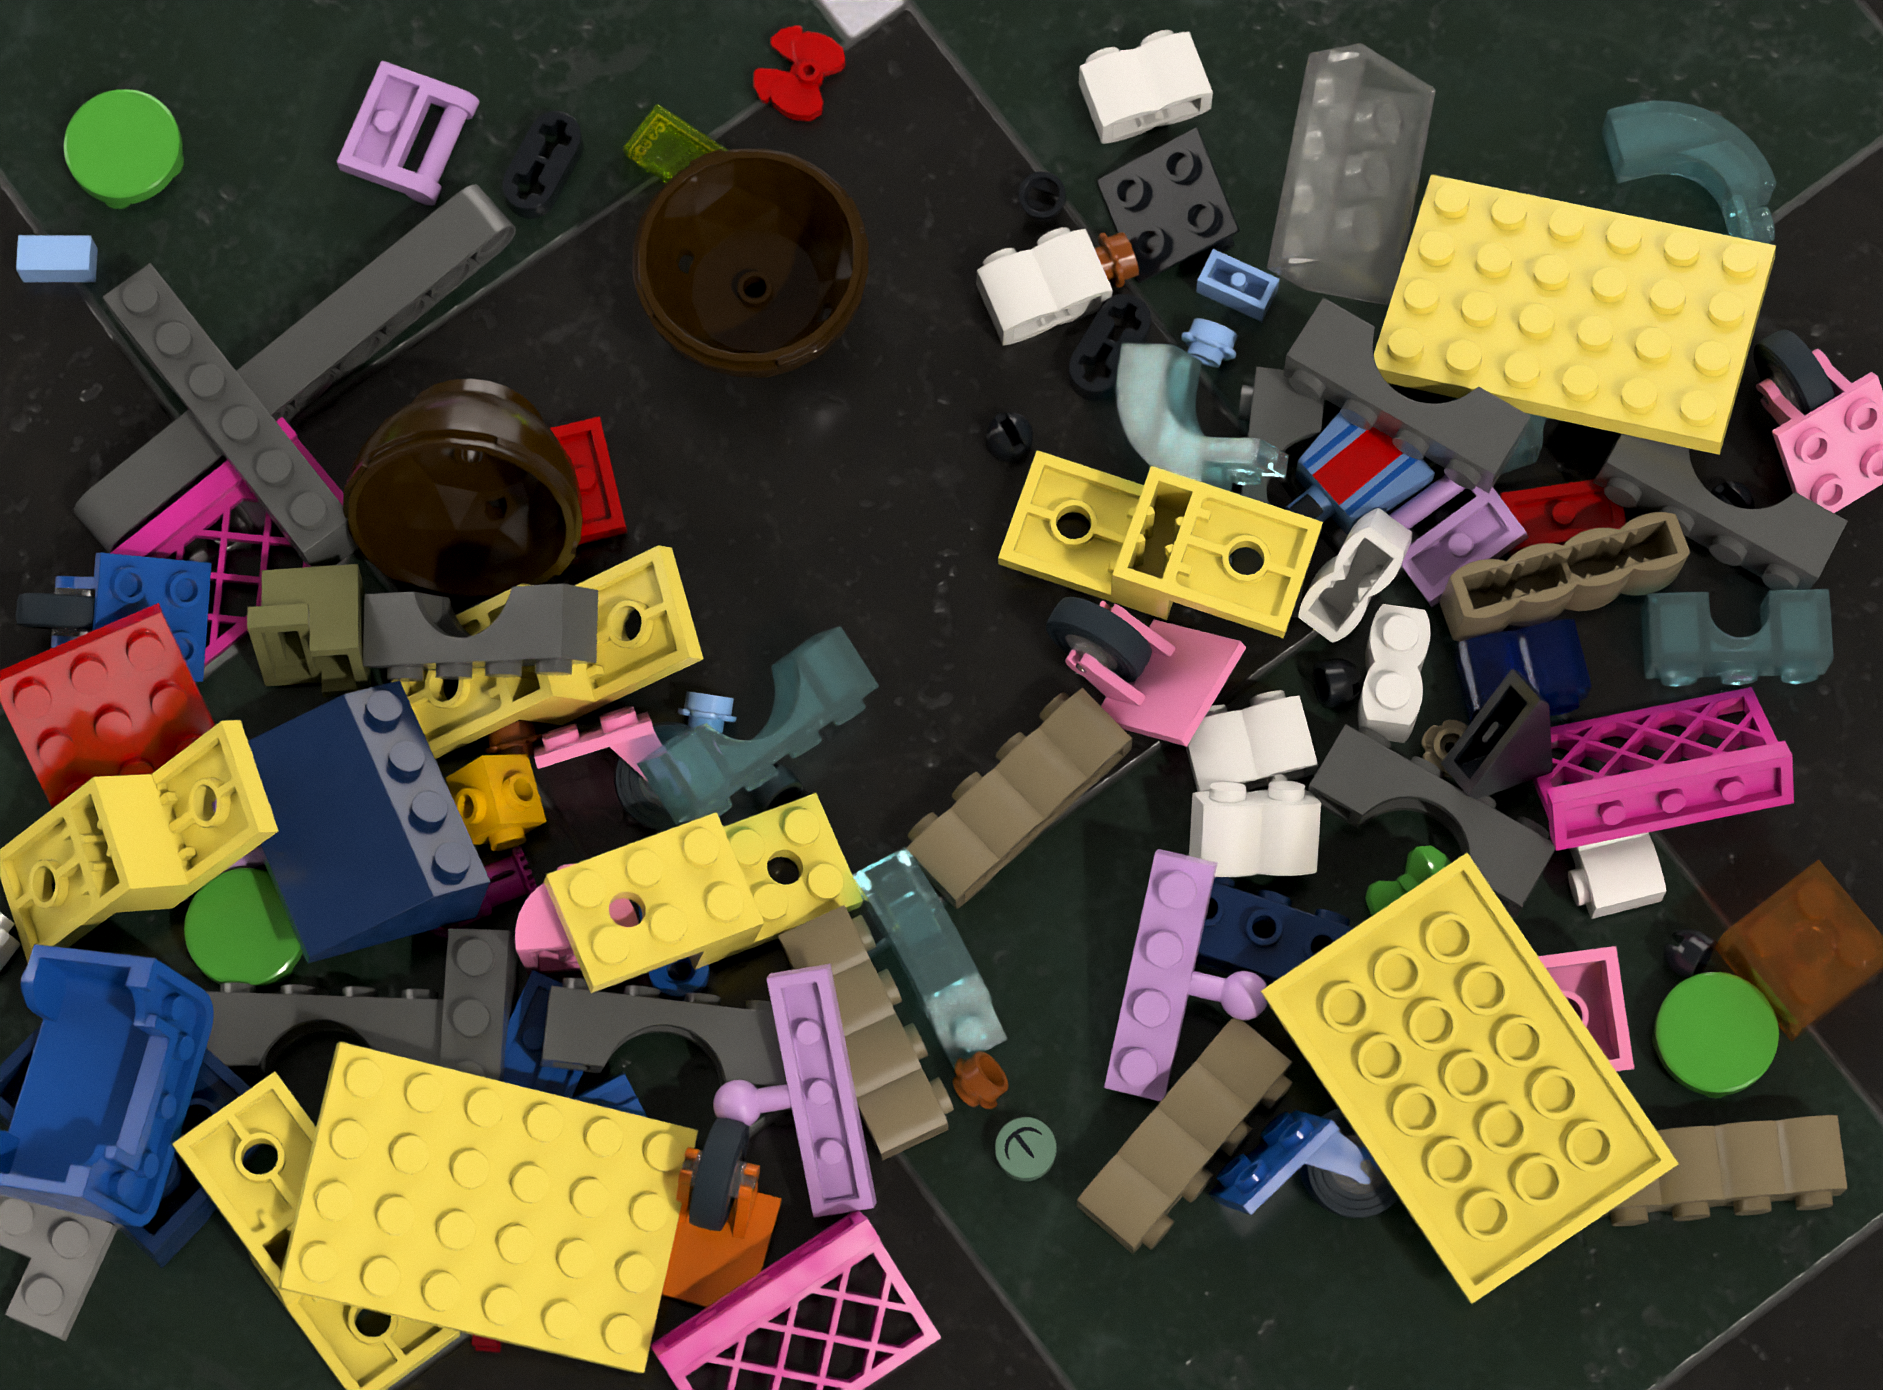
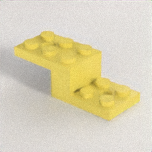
[998,450,1323,638]
[391,545,703,759]
[0,720,278,963]
[544,793,863,993]
[172,1072,461,1390]

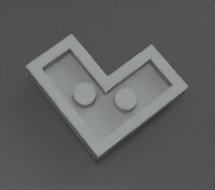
[0,1195,118,1341]

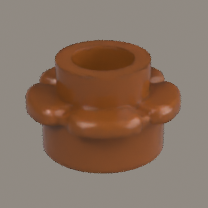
[1094,232,1139,288]
[485,720,543,756]
[953,1051,1009,1109]

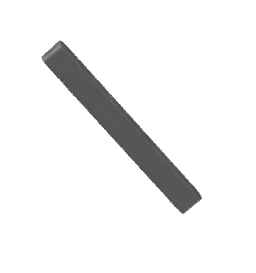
[74,185,516,553]

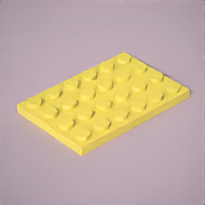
[1374,174,1776,455]
[1260,853,1679,1304]
[278,1042,698,1373]

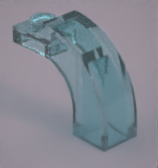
[1602,101,1777,244]
[1117,343,1289,492]
[852,847,1007,1067]

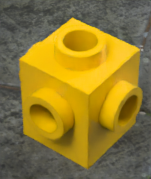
[446,754,547,851]

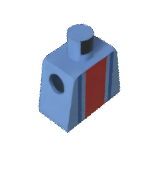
[1285,412,1435,535]

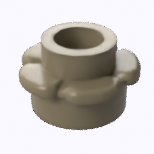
[1421,720,1468,778]

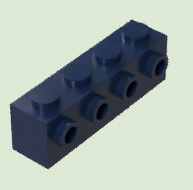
[1196,877,1354,986]

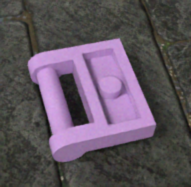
[337,61,479,205]
[1389,474,1529,607]

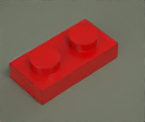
[550,416,628,545]
[1499,479,1626,556]

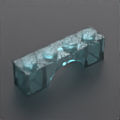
[637,626,879,824]

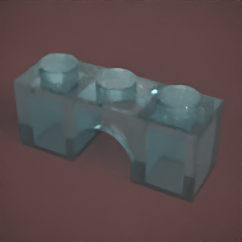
[1641,589,1834,686]

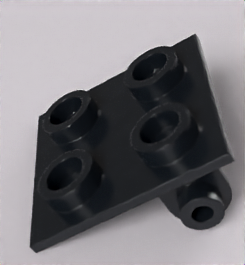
[1097,127,1240,284]

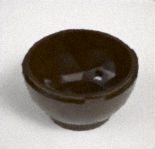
[632,148,869,378]
[343,379,582,601]

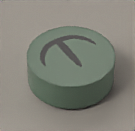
[995,1117,1056,1181]

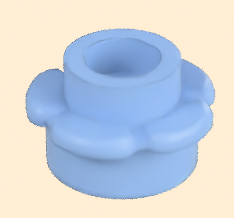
[1181,318,1238,368]
[678,691,737,733]

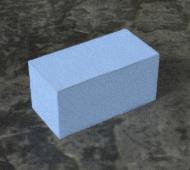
[16,235,98,282]
[1196,249,1280,322]

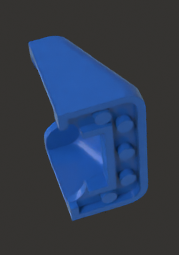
[0,944,214,1227]

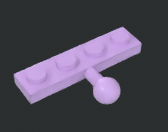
[1104,849,1268,1102]
[713,964,877,1218]

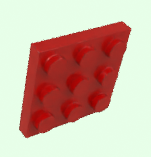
[0,603,215,809]

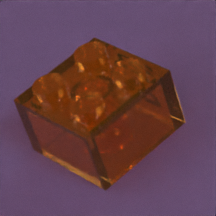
[1715,859,1883,1042]

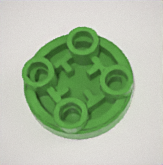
[64,89,184,209]
[184,868,303,989]
[1652,972,1779,1099]

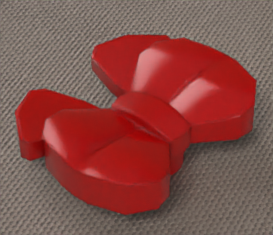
[753,25,846,121]

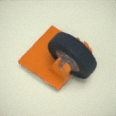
[662,1118,782,1307]

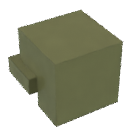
[247,564,371,698]

